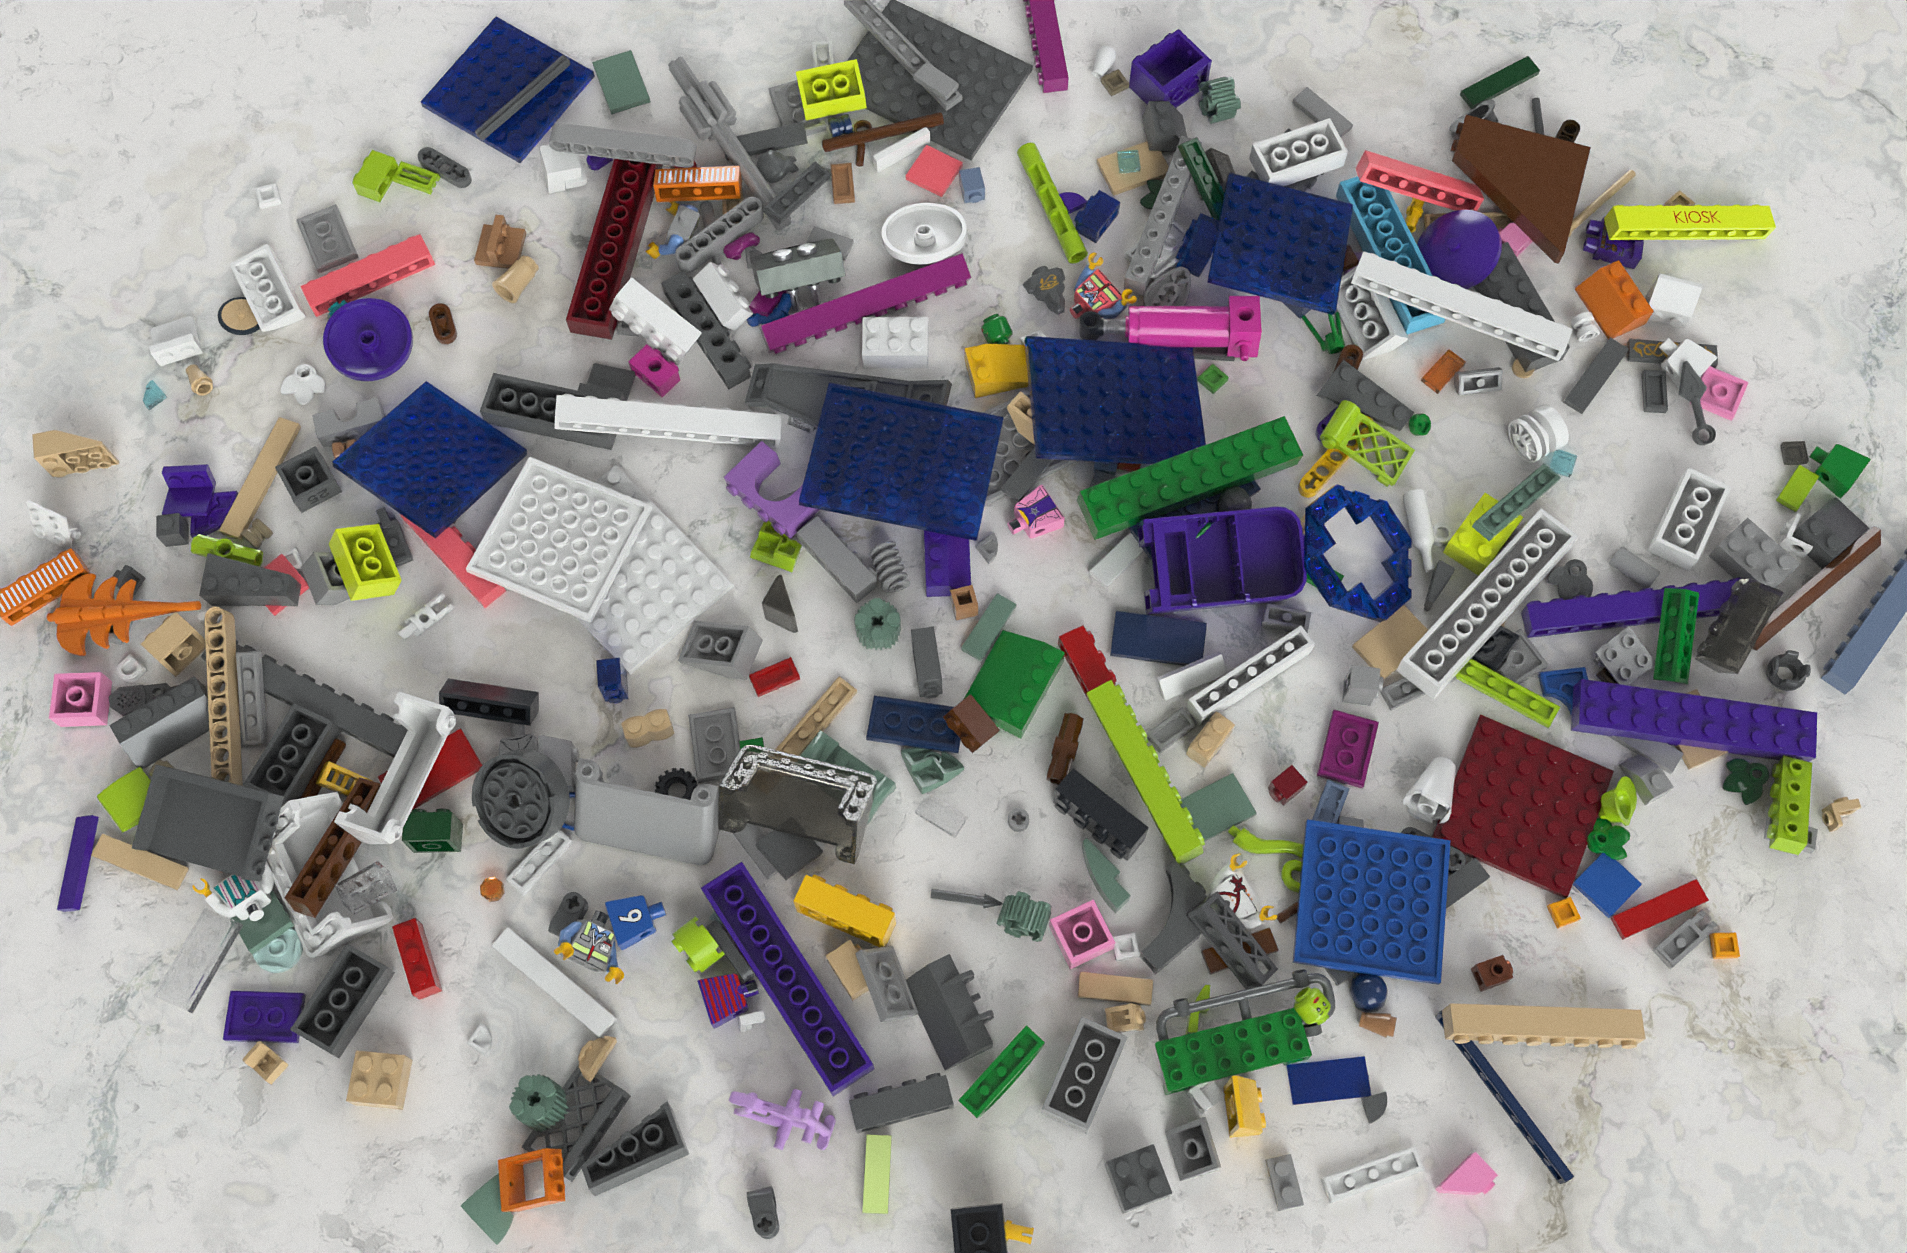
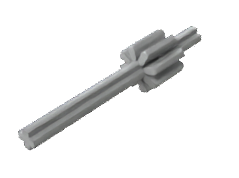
[668,57,792,230]

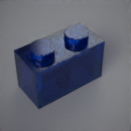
[1074,190,1121,243]
[596,657,629,703]

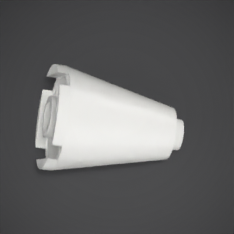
[1403,757,1456,824]

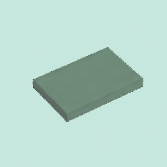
[592,50,651,115]
[1180,773,1257,842]

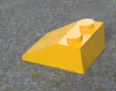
[965,344,1038,398]
[1223,1076,1266,1138]

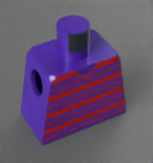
[697,974,759,1029]

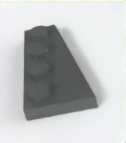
[1316,360,1414,431]

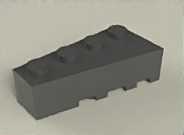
[199,553,301,606]
[581,1101,689,1196]

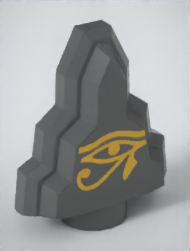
[1023,266,1065,315]

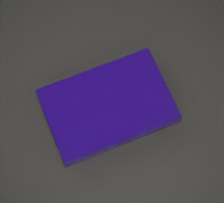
[223,991,306,1044]

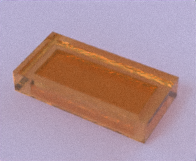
[1421,349,1466,394]

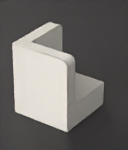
[1186,1081,1225,1114]

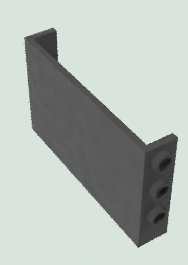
[132,764,284,882]

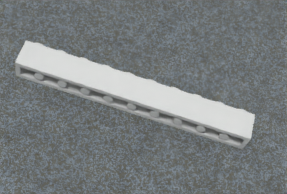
[1351,251,1573,361]
[555,394,782,448]

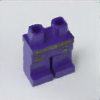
[1583,216,1644,269]

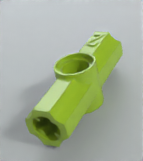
[191,534,263,567]

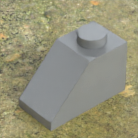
[1619,754,1674,805]

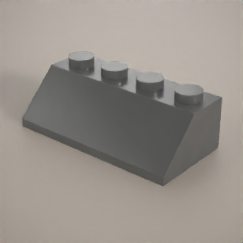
[109,676,209,770]

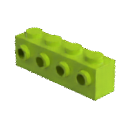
[1767,756,1812,855]

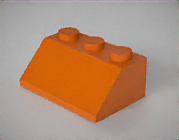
[1575,260,1654,340]

